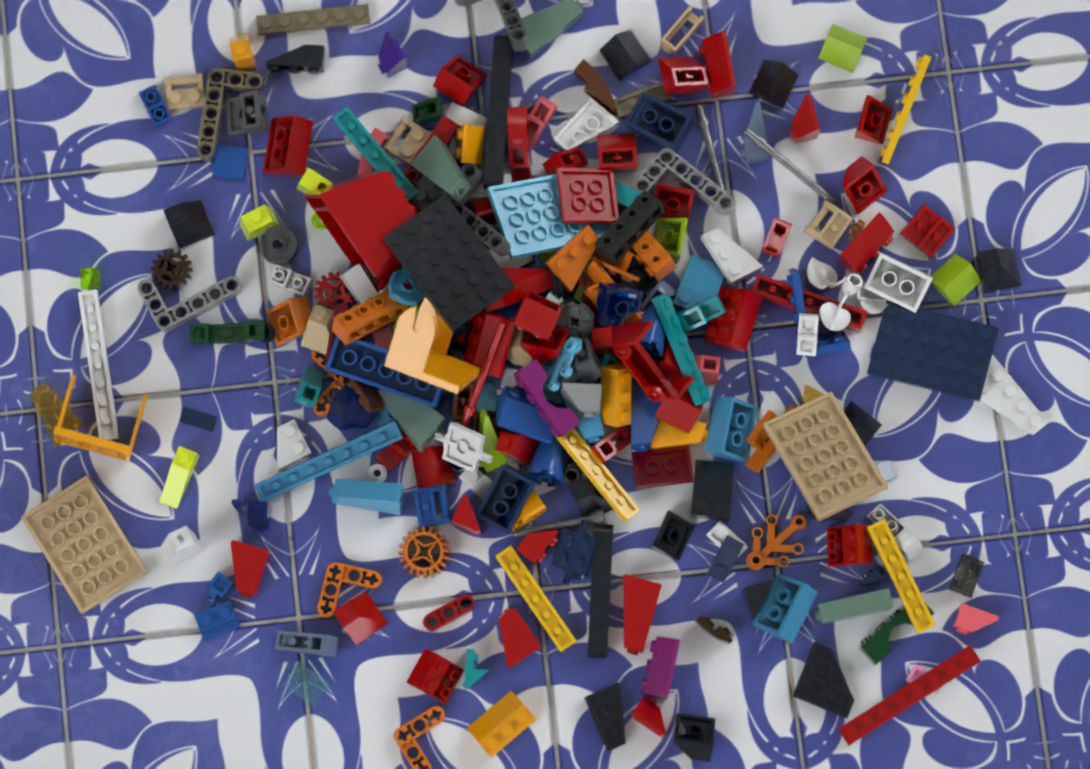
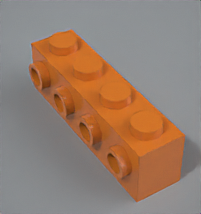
[619,215,676,282]
[332,289,409,345]

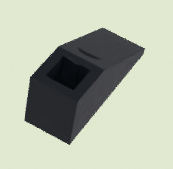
[266,44,326,75]

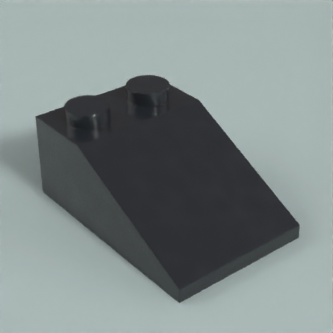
[690,460,734,521]

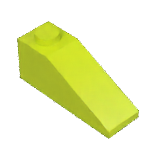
[159,446,200,509]

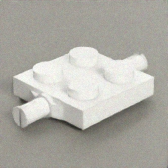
[434,422,493,473]

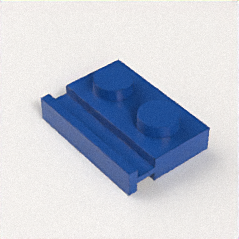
[194,601,241,641]

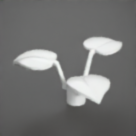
[807,257,890,331]

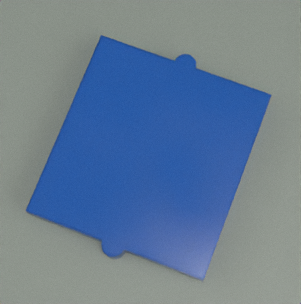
[212,144,248,181]

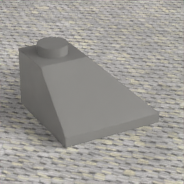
[560,383,602,418]

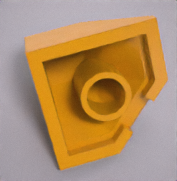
[512,490,546,532]

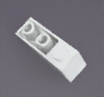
[866,503,924,562]

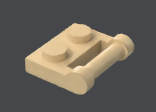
[164,73,205,111]
[382,116,431,164]
[803,200,853,250]

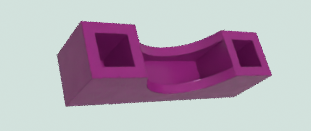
[514,359,581,437]

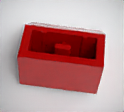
[658,56,709,95]
[597,133,637,172]
[513,289,562,341]
[827,524,873,567]
[406,648,464,704]

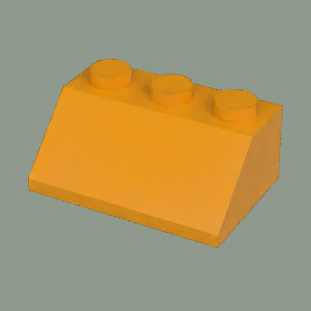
[601,362,632,427]
[467,691,536,758]

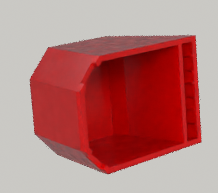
[303,170,418,290]

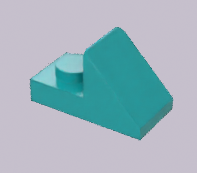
[464,649,489,689]

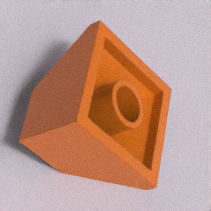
[267,297,311,347]

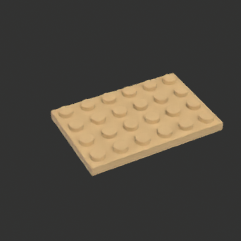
[763,391,888,522]
[21,475,148,615]

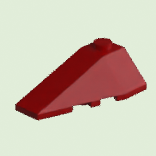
[484,267,554,312]

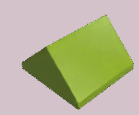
[818,24,867,72]
[654,218,688,261]
[931,254,981,307]

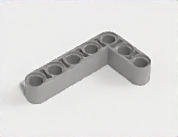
[634,148,735,216]
[138,276,242,332]

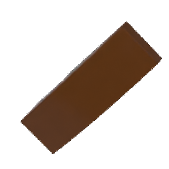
[574,59,616,115]

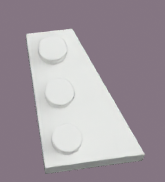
[553,98,619,150]
[700,227,763,285]

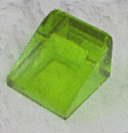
[80,268,101,290]

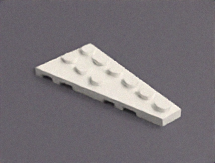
[980,354,1049,435]

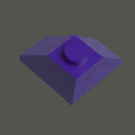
[377,31,408,78]

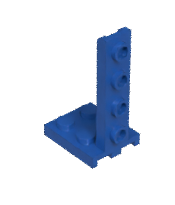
[787,268,851,357]

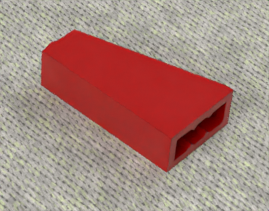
[623,574,662,656]

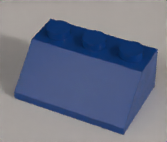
[496,385,558,444]

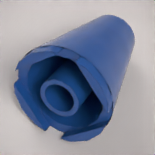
[639,304,665,359]
[526,435,564,487]

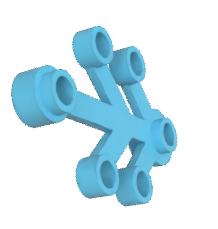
[543,337,582,392]

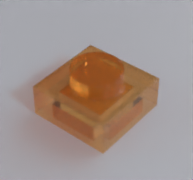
[848,219,866,241]

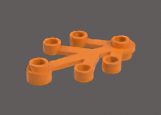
[746,514,807,570]

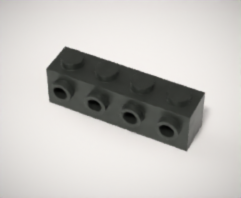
[594,190,665,265]

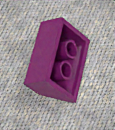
[641,636,680,700]

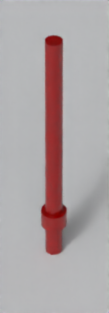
[461,321,506,428]

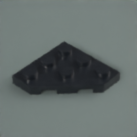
[792,642,854,719]

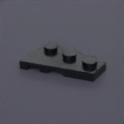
[584,682,626,752]

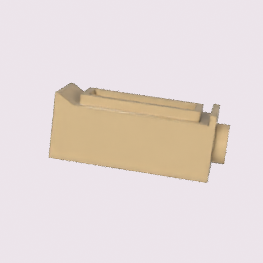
[660,6,704,56]

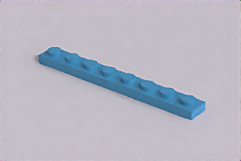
[254,420,403,503]

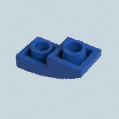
[138,85,172,126]

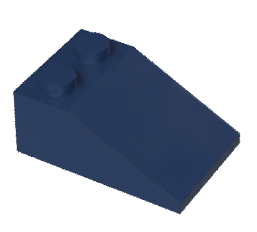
[624,92,693,153]

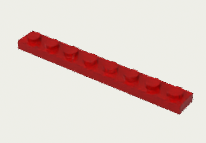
[838,645,981,746]

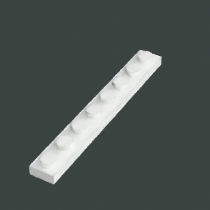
[78,289,120,441]

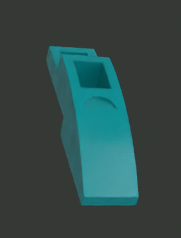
[676,294,726,333]

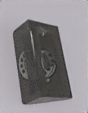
[949,554,984,598]

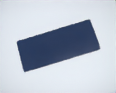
[179,407,217,431]

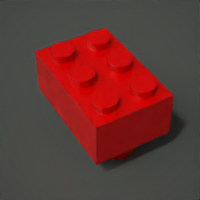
[704,287,763,351]

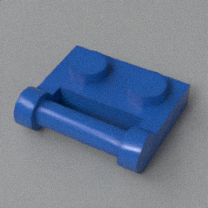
[413,484,453,529]

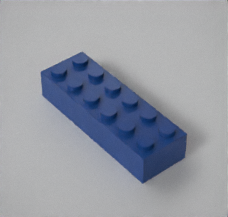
[325,335,444,408]

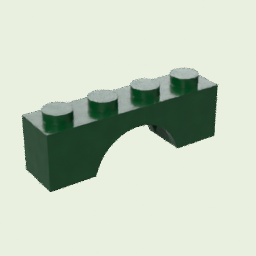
[859,603,934,666]

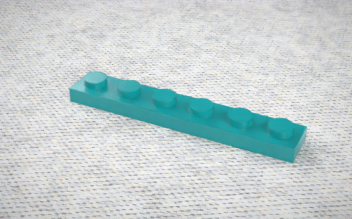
[332,107,419,203]
[652,294,711,406]

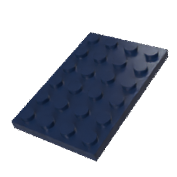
[867,300,999,402]

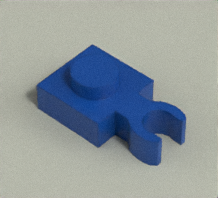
[202,571,234,607]

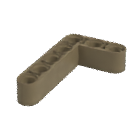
[197,68,264,162]

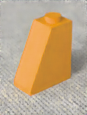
[229,33,257,72]
[651,419,709,450]

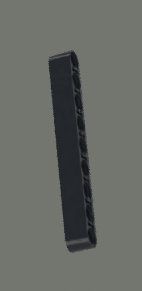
[483,35,513,190]

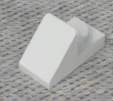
[459,469,492,501]

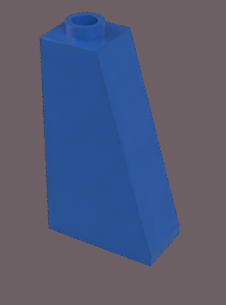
[631,378,661,452]

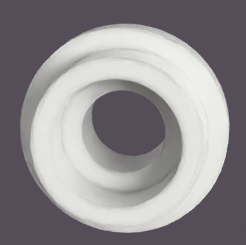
[368,464,387,482]

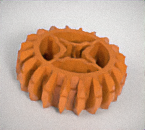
[398,526,451,579]

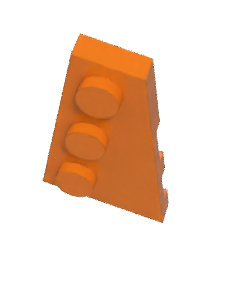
[546,225,599,292]

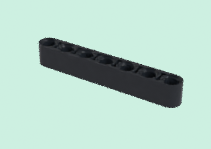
[588,524,613,658]

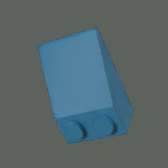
[673,255,724,310]

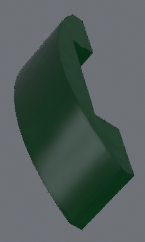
[189,320,265,344]

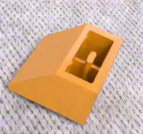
[455,124,485,165]

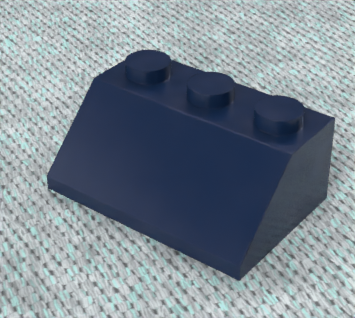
[475,463,536,534]

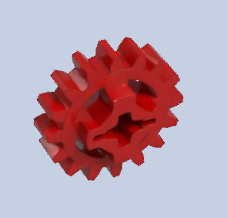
[314,271,353,311]

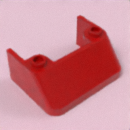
[613,321,695,402]

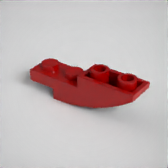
[507,106,532,182]
[403,115,460,188]

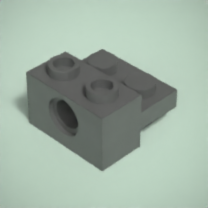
[226,90,269,137]
[560,337,603,384]

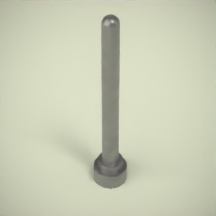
[513,508,605,538]

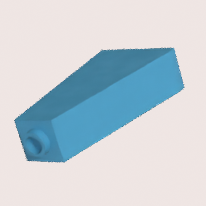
[550,375,604,444]
[329,479,404,515]

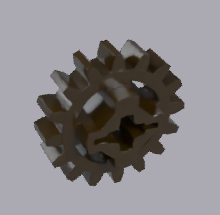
[151,249,193,291]

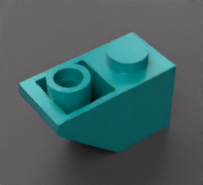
[293,366,324,408]

